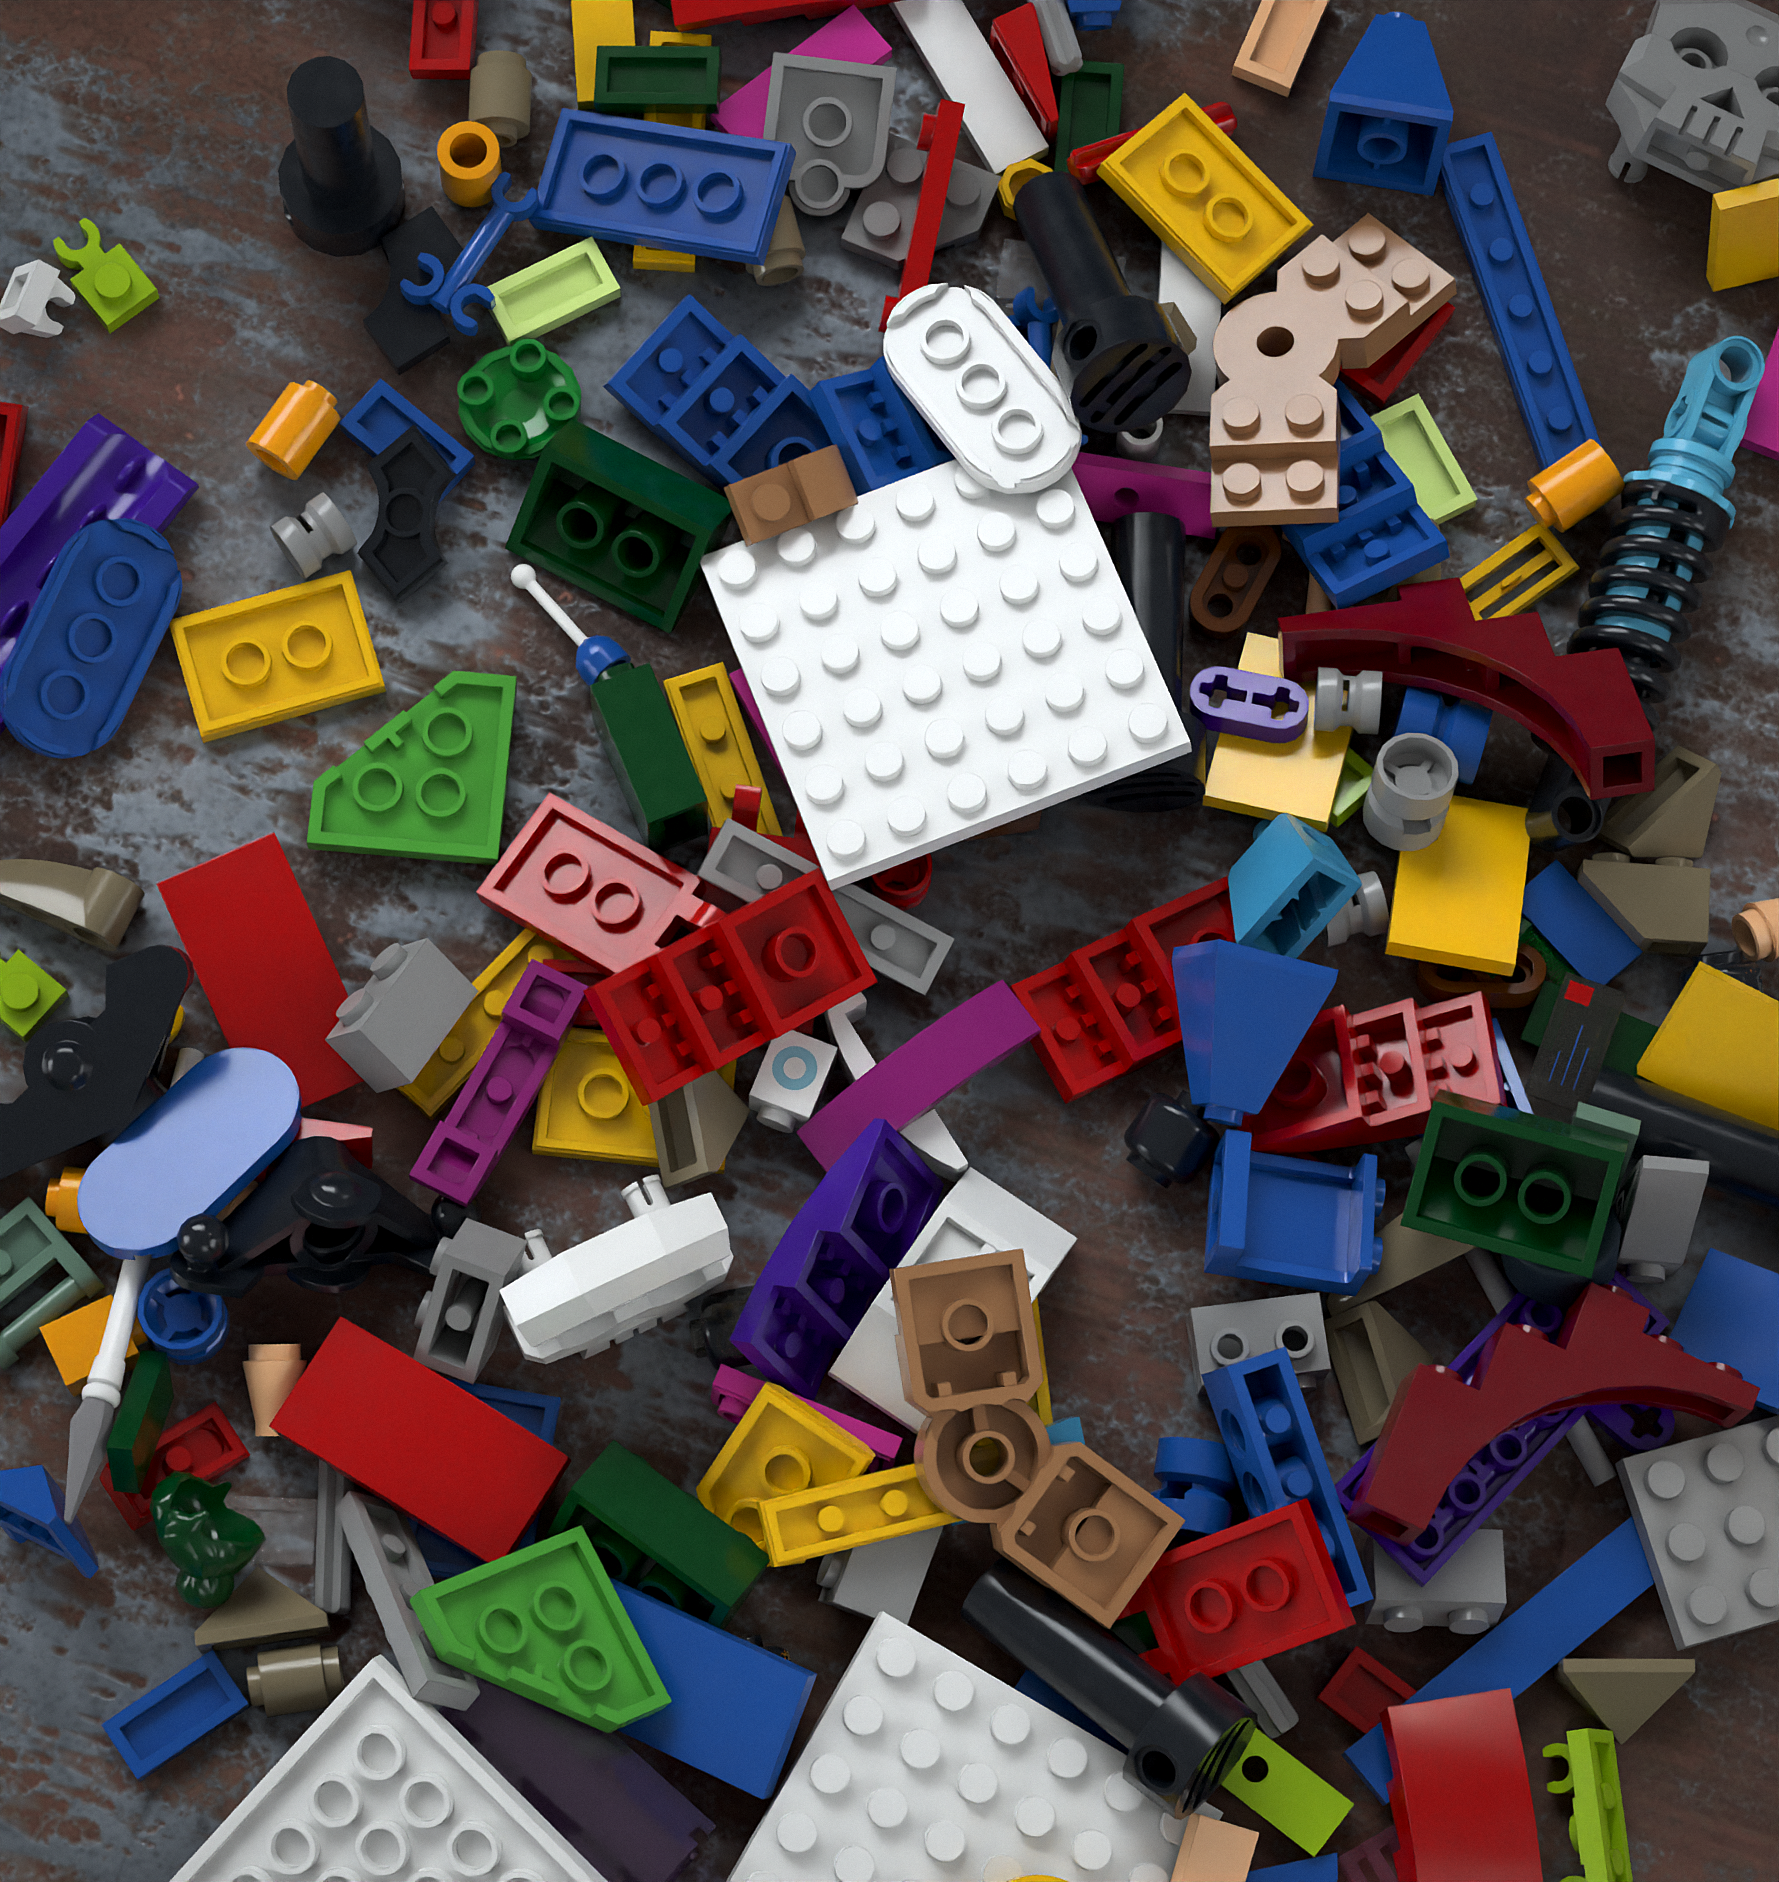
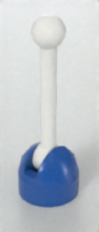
[511,564,631,687]

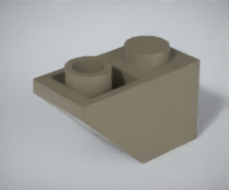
[1574,852,1711,958]

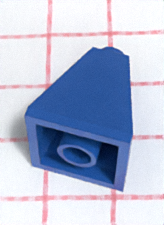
[1312,12,1454,196]
[1171,939,1338,1127]

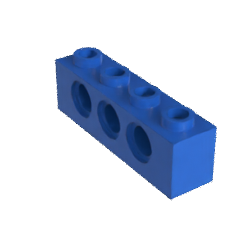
[1201,1346,1374,1607]

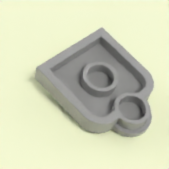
[763,52,897,217]

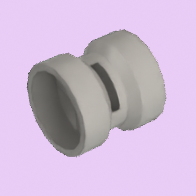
[270,492,357,579]
[1314,667,1382,735]
[1319,871,1389,947]

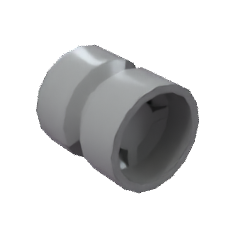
[1363,733,1459,851]

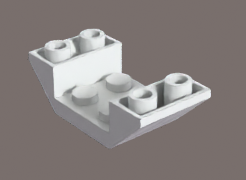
[828,1167,1077,1435]

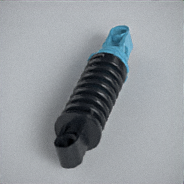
[1525,336,1765,852]

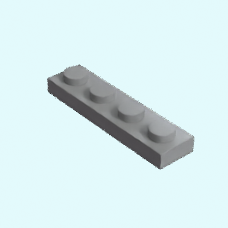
[696,818,954,996]
[335,1490,480,1711]

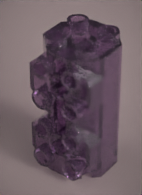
[438,1675,717,1882]

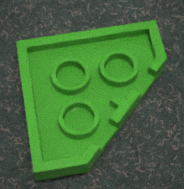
[307,671,518,865]
[409,1525,672,1733]

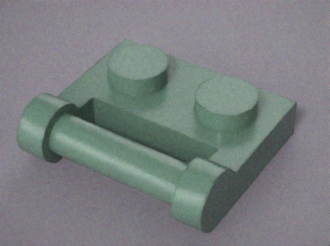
[0,1196,105,1371]

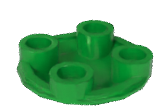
[457,339,581,460]

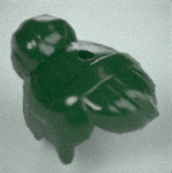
[149,1471,266,1609]

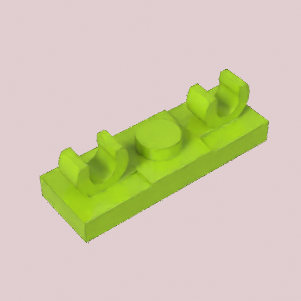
[1542,1728,1633,1882]

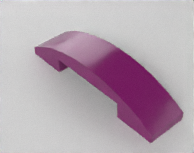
[409,959,589,1208]
[796,979,1041,1174]

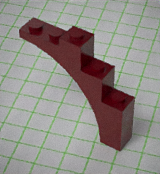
[1277,577,1655,800]
[1347,1282,1760,1547]

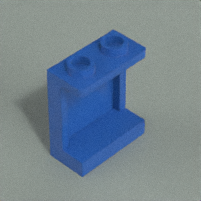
[1204,1129,1386,1297]

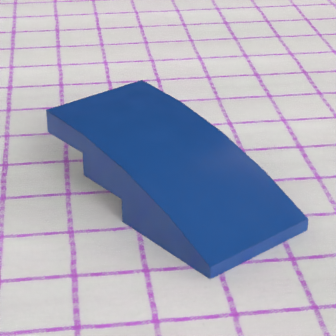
[603,294,833,495]
[808,315,1082,496]
[1279,377,1450,610]

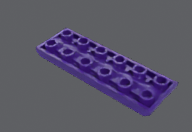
[0,413,199,735]
[1334,1270,1670,1588]

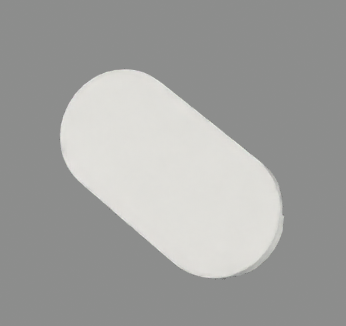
[883,283,1082,494]

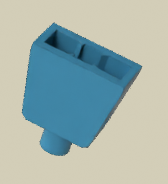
[1228,813,1362,959]

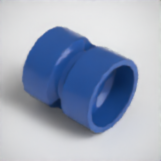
[1391,685,1493,785]
[138,1268,230,1365]
[1151,1437,1238,1543]

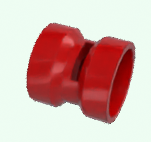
[868,853,932,911]

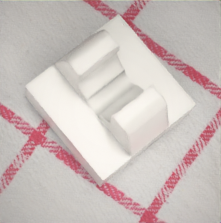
[0,259,76,338]

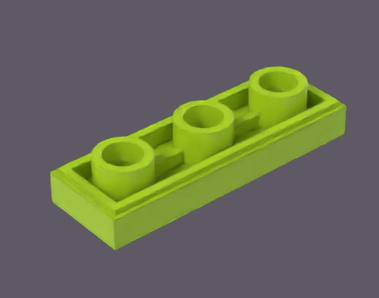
[1221,1728,1354,1857]

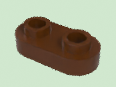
[1188,525,1281,639]
[1416,943,1546,1008]

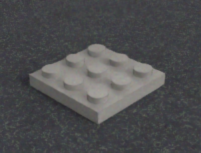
[1615,1415,1779,1651]

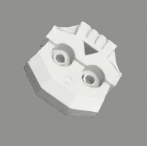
[499,1174,734,1364]

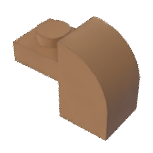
[724,444,859,547]

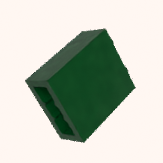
[590,662,708,854]

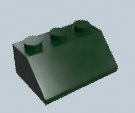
[505,419,733,634]
[1400,1089,1629,1278]
[544,1439,770,1630]

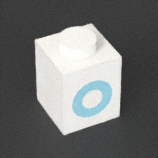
[749,1030,838,1133]

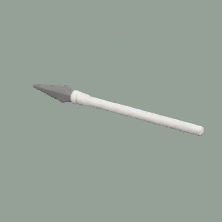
[64,1048,204,1525]

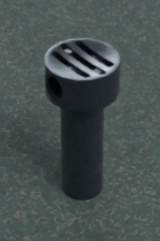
[278,56,406,257]
[1013,171,1192,433]
[1081,512,1207,813]
[1587,1065,1779,1213]
[960,1557,1258,1820]

